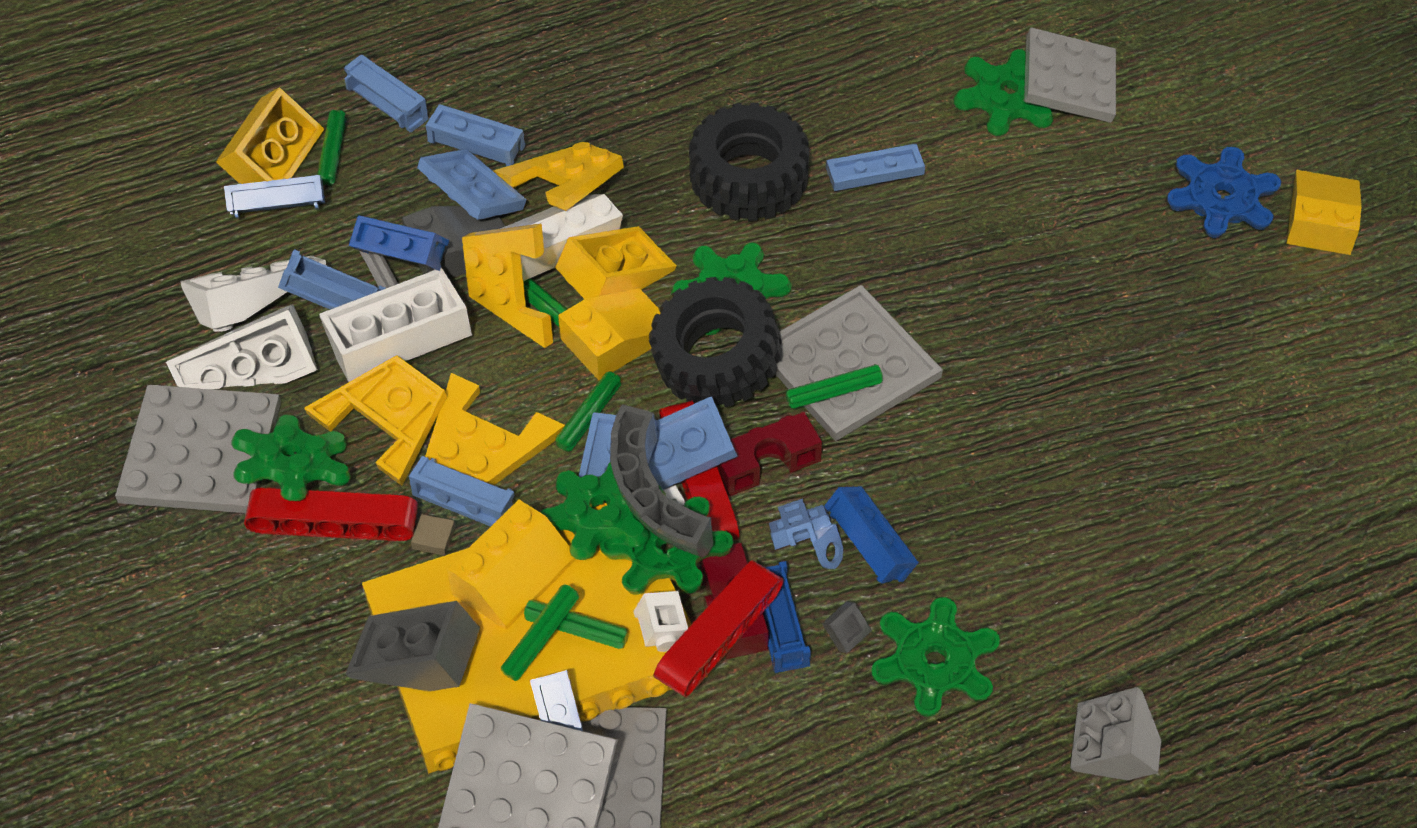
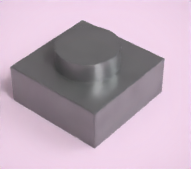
[822,601,872,653]

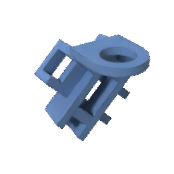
[769,499,843,569]

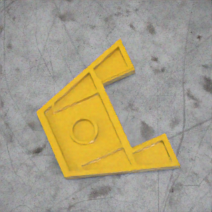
[493,142,624,211]
[462,223,553,348]
[304,355,447,486]
[425,373,565,485]

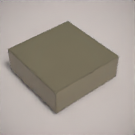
[411,514,456,556]

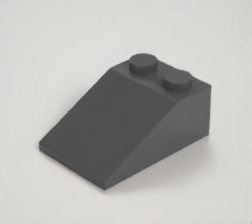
[402,206,505,279]
[346,601,480,691]

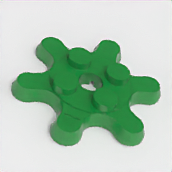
[953,49,1054,136]
[671,243,792,335]
[231,415,351,501]
[540,461,666,560]
[600,497,733,595]
[871,597,1000,718]

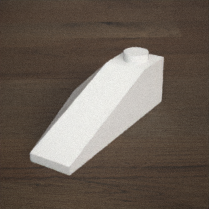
[180,256,327,332]
[166,304,317,389]

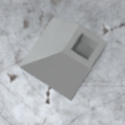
[1070,687,1161,781]

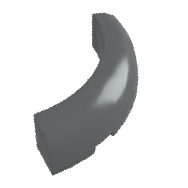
[610,404,713,557]

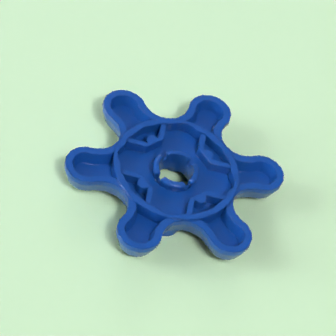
[1167,147,1281,238]

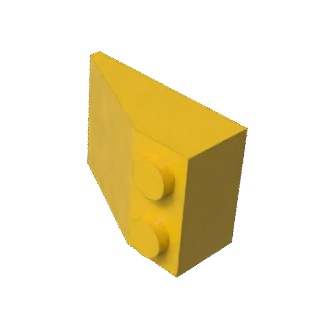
[1286,170,1362,255]
[555,226,677,299]
[558,288,660,380]

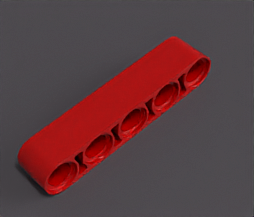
[659,400,739,541]
[244,488,418,541]
[653,560,784,698]

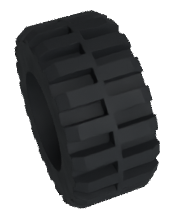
[689,102,809,222]
[649,277,782,407]

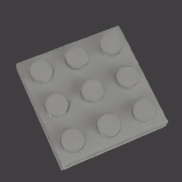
[1024,27,1116,123]

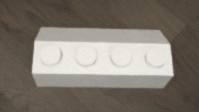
[501,194,623,281]
[319,267,472,382]

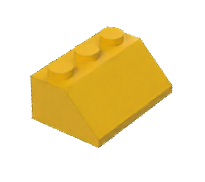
[216,87,324,184]
[447,499,576,630]

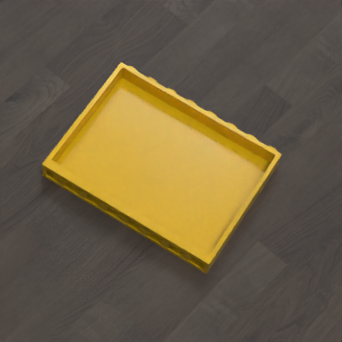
[362,503,708,774]

